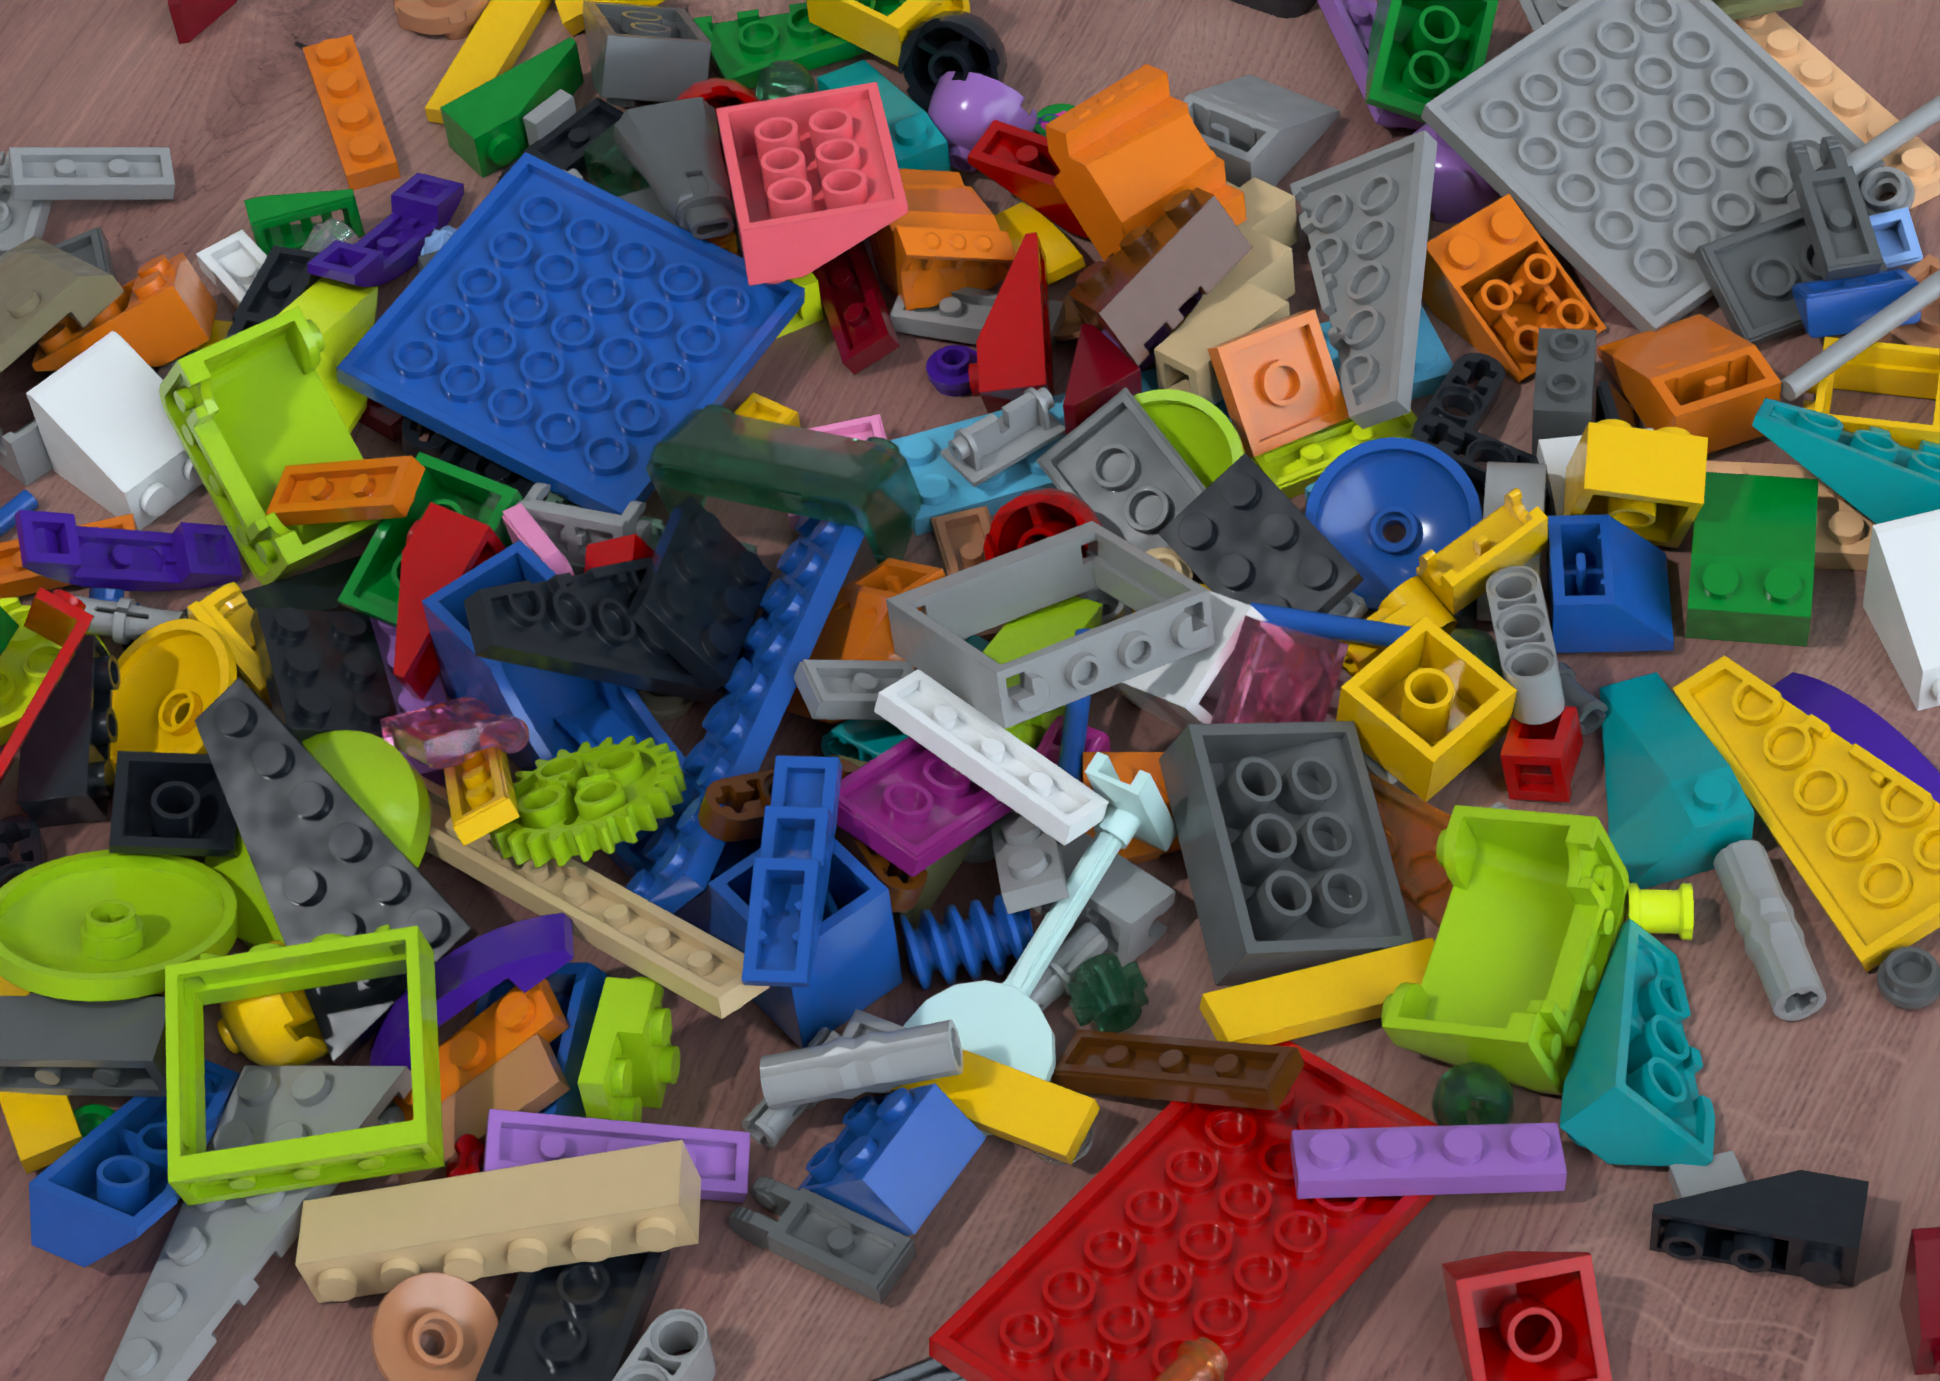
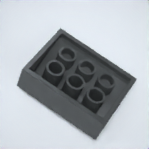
[1159,721,1415,986]

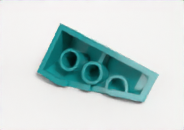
[817,60,951,171]
[1752,398,1940,524]
[1599,672,1755,889]
[1559,919,1715,1166]

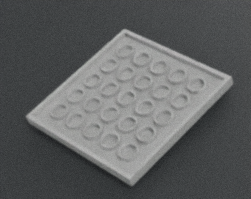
[1421,0,1885,333]

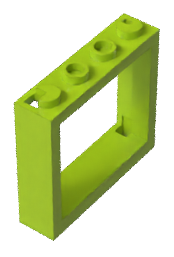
[165,924,444,1206]

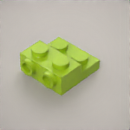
[577,977,680,1122]

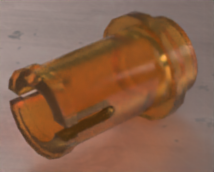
[1153,1337,1228,1381]

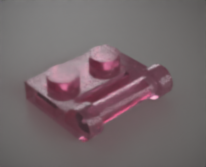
[380,696,529,769]

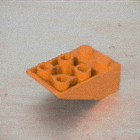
[1422,194,1606,384]
[31,252,218,371]
[1597,314,1782,454]
[786,558,946,724]

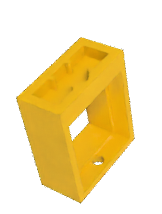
[806,0,970,67]
[1803,337,1940,450]

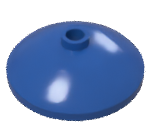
[1305,437,1482,611]

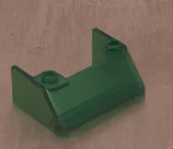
[646,404,923,564]

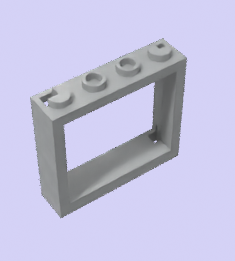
[886,521,1216,729]

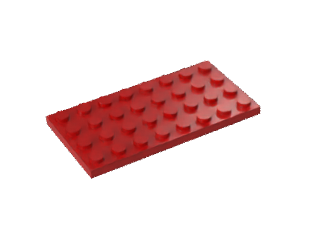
[929,1040,1439,1381]

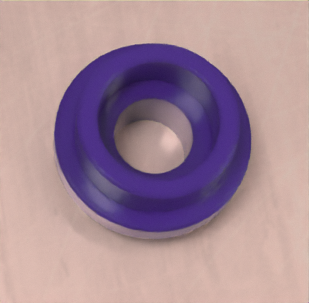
[926,345,977,397]

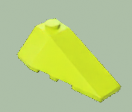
[276,277,378,434]

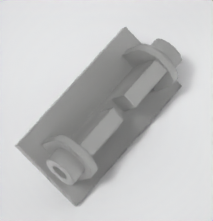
[940,387,1066,487]

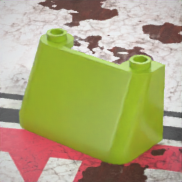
[159,306,382,585]
[1382,805,1630,1095]

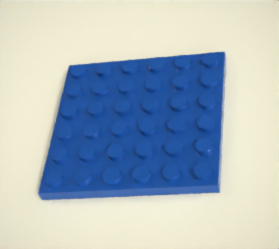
[336,152,805,515]

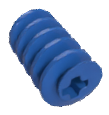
[899,894,1034,991]

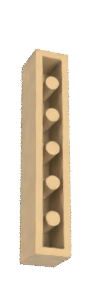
[295,1140,701,1303]

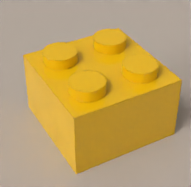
[1562,419,1708,548]
[1336,616,1517,803]

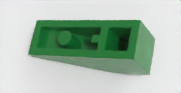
[440,37,584,178]

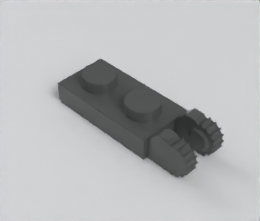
[1786,136,1883,281]
[727,1176,916,1304]

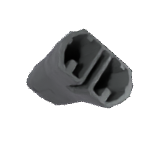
[612,97,734,240]

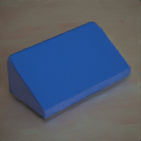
[1792,268,1921,338]

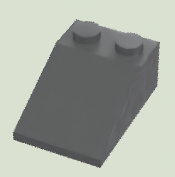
[582,0,711,107]

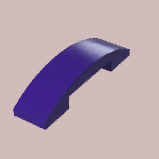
[307,173,464,287]
[15,510,243,591]
[1772,672,1940,803]
[370,913,574,1071]

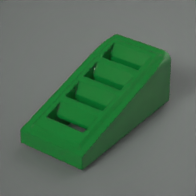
[244,189,365,256]

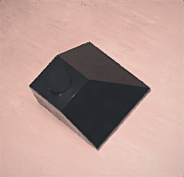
[109,751,237,857]

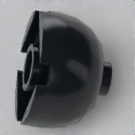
[898,10,1007,113]

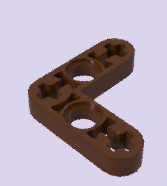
[698,758,928,912]

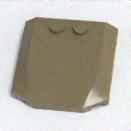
[0,236,125,373]

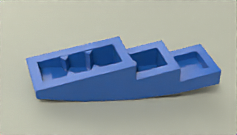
[742,755,843,988]

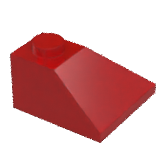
[1442,1251,1612,1381]

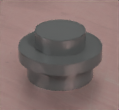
[1877,946,1940,1009]

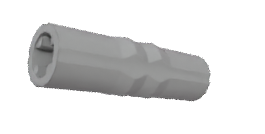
[1713,840,1827,1021]
[759,1020,964,1110]

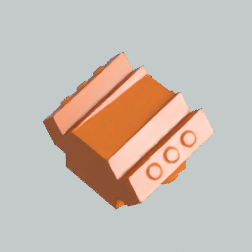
[1045,64,1247,262]
[869,168,1016,310]

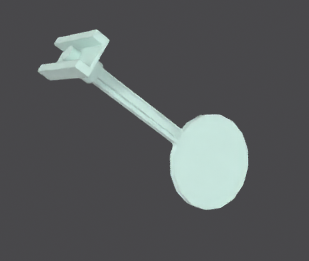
[903,751,1177,1136]

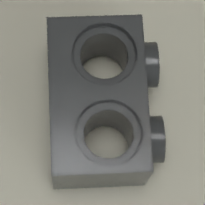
[1532,328,1597,457]

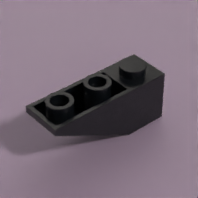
[17,634,120,828]
[1649,1170,1869,1286]

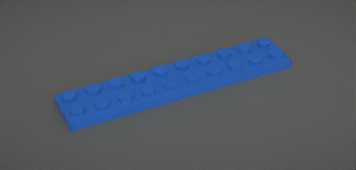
[625,463,891,914]

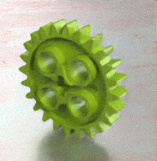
[489,736,687,867]

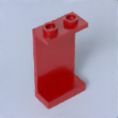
[0,587,94,786]

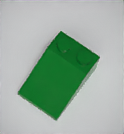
[1365,0,1499,123]
[337,452,523,627]
[1685,472,1818,647]

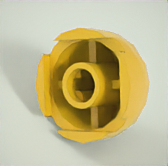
[217,940,329,1067]

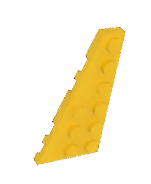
[1672,655,1940,973]

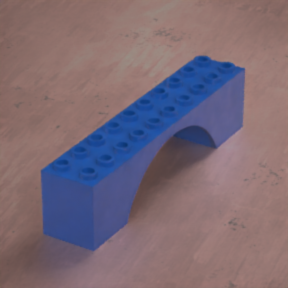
[422,540,903,1049]

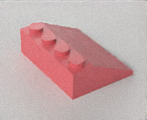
[716,82,908,286]

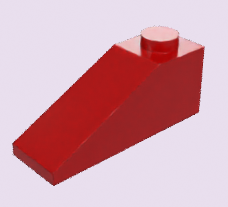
[967,120,1089,239]
[968,232,1055,414]
[393,502,506,701]

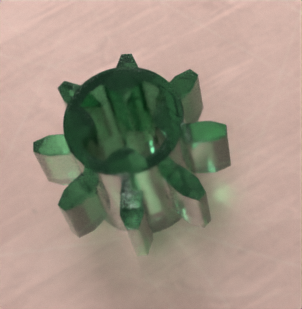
[1067,954,1149,1033]

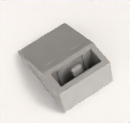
[1183,74,1340,187]

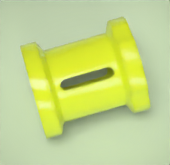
[1625,883,1694,940]

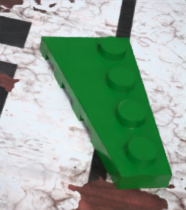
[693,0,907,90]

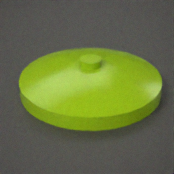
[205,730,431,948]
[0,850,239,1002]

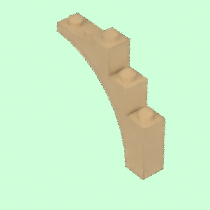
[1154,177,1298,405]

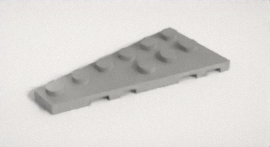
[1290,130,1437,429]
[104,1065,412,1381]

